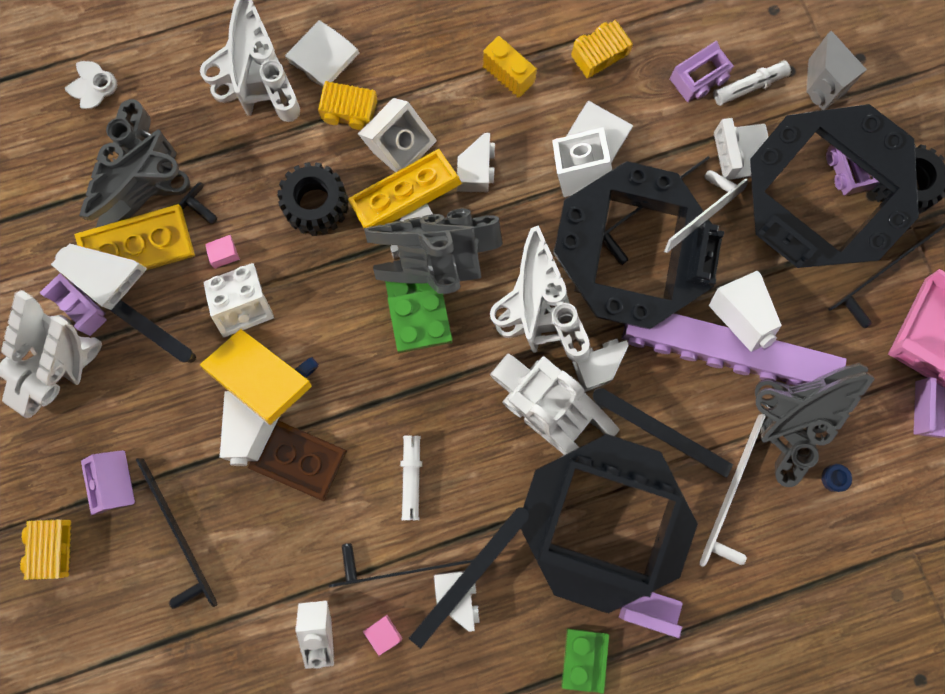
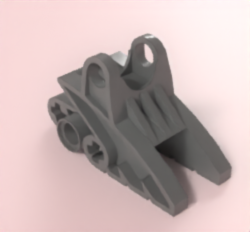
[79,99,190,228]
[364,208,503,294]
[755,363,875,487]

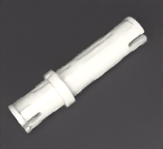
[714,60,791,106]
[400,436,422,520]

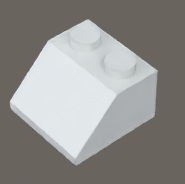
[358,98,437,172]
[552,127,612,197]

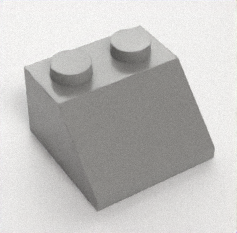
[806,31,867,110]

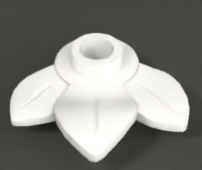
[65,61,117,109]

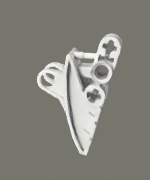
[200,0,300,122]
[490,226,591,362]
[0,290,102,418]
[490,354,620,472]

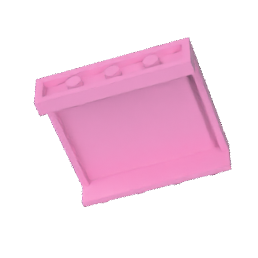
[888,269,945,388]

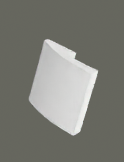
[285,21,359,87]
[566,101,633,163]

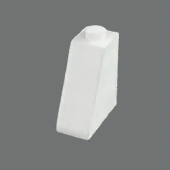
[51,244,147,310]
[709,271,782,352]
[220,391,279,466]

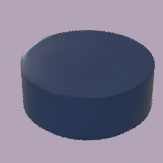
[295,357,319,378]
[821,464,852,492]

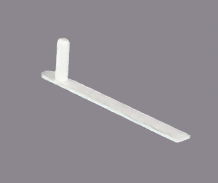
[664,171,749,253]
[700,414,766,567]

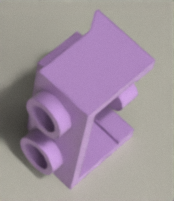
[670,41,734,102]
[826,145,880,196]
[40,273,107,336]

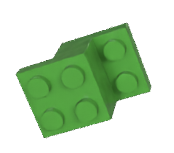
[385,281,453,353]

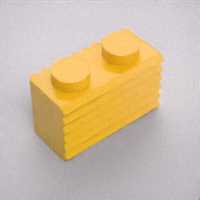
[571,20,633,79]
[483,36,537,98]
[318,81,377,130]
[20,520,71,580]

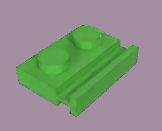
[561,628,609,694]

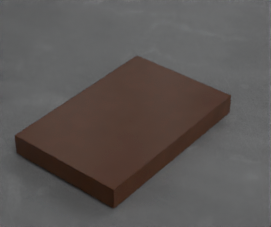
[248,420,347,501]

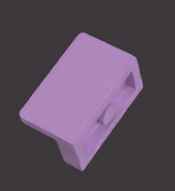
[914,377,945,438]
[81,450,135,515]
[619,592,682,638]

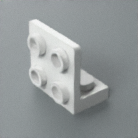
[714,118,768,180]
[204,263,274,338]

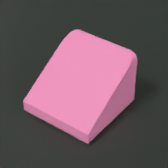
[205,235,240,269]
[363,615,403,656]

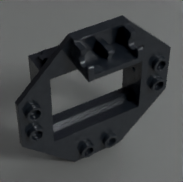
[750,104,919,268]
[553,161,724,329]
[521,433,698,613]

